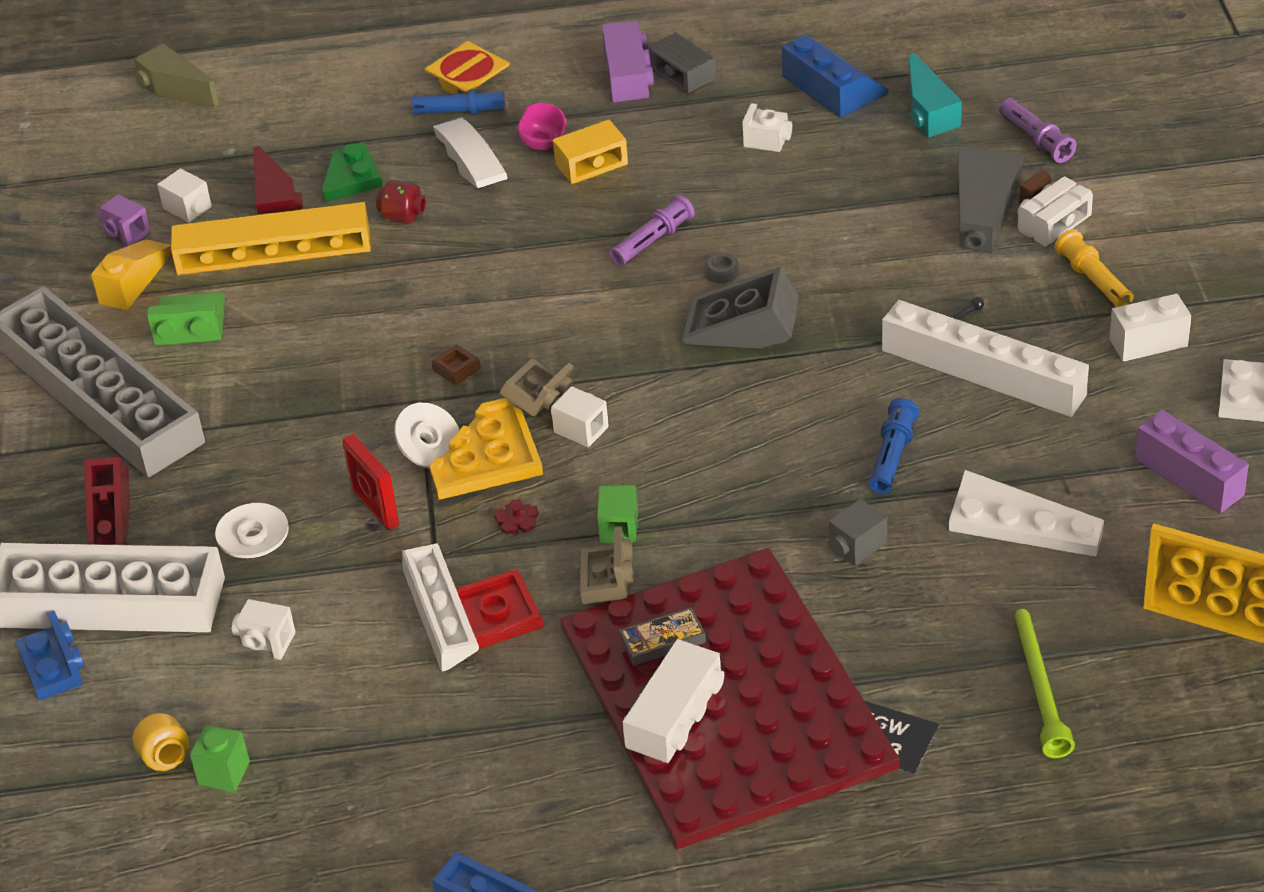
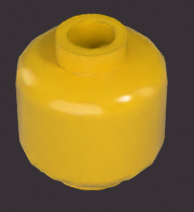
[132,713,190,771]

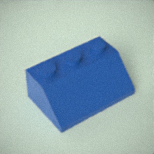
[782,35,888,118]

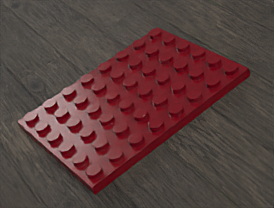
[560,548,900,850]

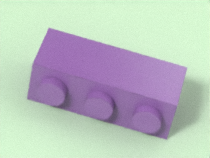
[602,21,654,102]
[1135,410,1249,514]

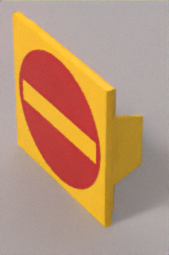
[425,41,510,94]

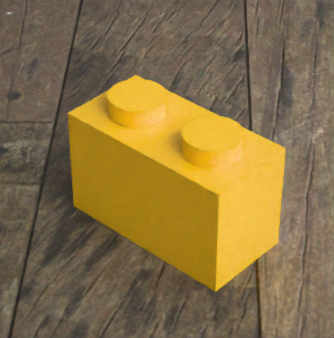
[553,120,628,185]

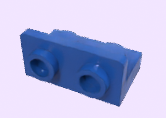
[16,611,85,700]

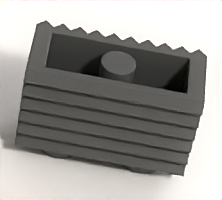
[649,31,717,94]

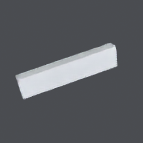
[402,543,479,672]

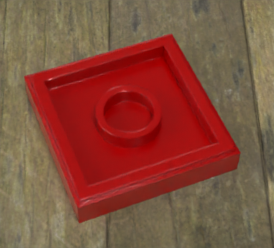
[342,433,400,530]
[456,568,544,649]

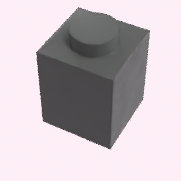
[829,499,887,566]

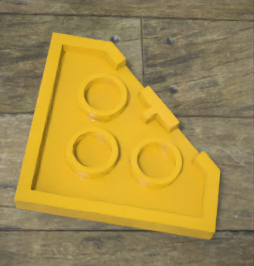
[429,398,543,500]

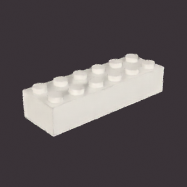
[0,543,225,632]

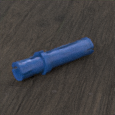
[411,90,505,115]

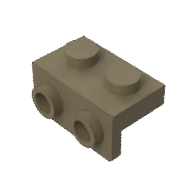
[500,358,575,417]
[580,527,634,604]

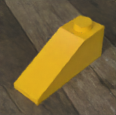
[91,239,172,311]

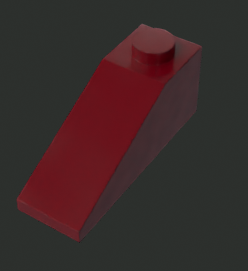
[253,146,304,215]
[84,456,130,545]

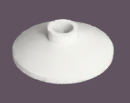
[394,403,459,468]
[215,503,289,558]

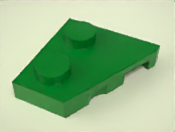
[322,142,383,202]

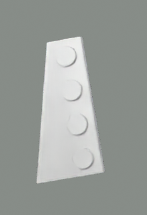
[949,470,1104,557]

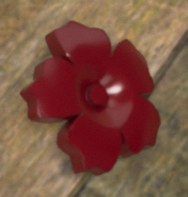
[494,499,539,534]

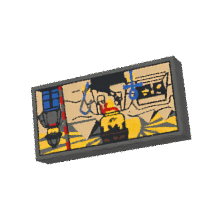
[619,607,706,666]

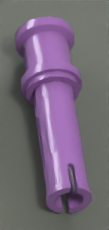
[999,97,1077,163]
[609,194,695,267]

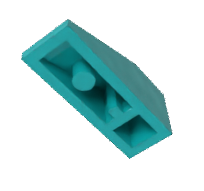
[909,53,962,138]

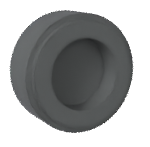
[705,253,739,283]

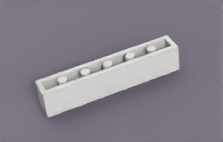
[882,300,1089,417]

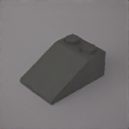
[682,267,800,349]

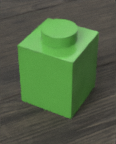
[597,485,638,543]
[190,725,250,792]

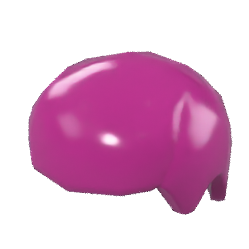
[518,102,567,151]

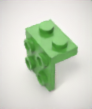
[147,292,225,346]

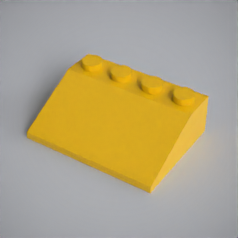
[1143,523,1264,644]

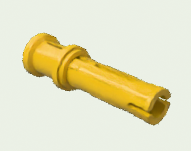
[1055,229,1134,307]

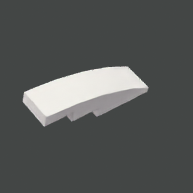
[433,118,507,188]

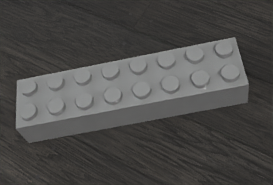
[0,286,205,478]

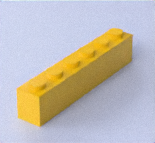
[171,202,371,275]

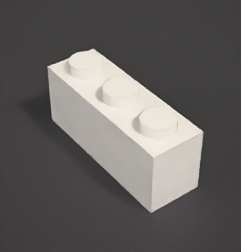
[623,639,724,763]

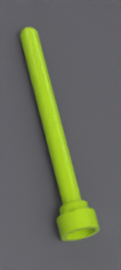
[1014,609,1075,758]

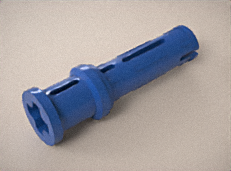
[869,398,920,494]

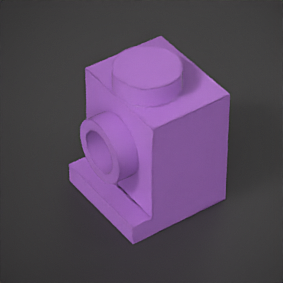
[98,194,151,247]

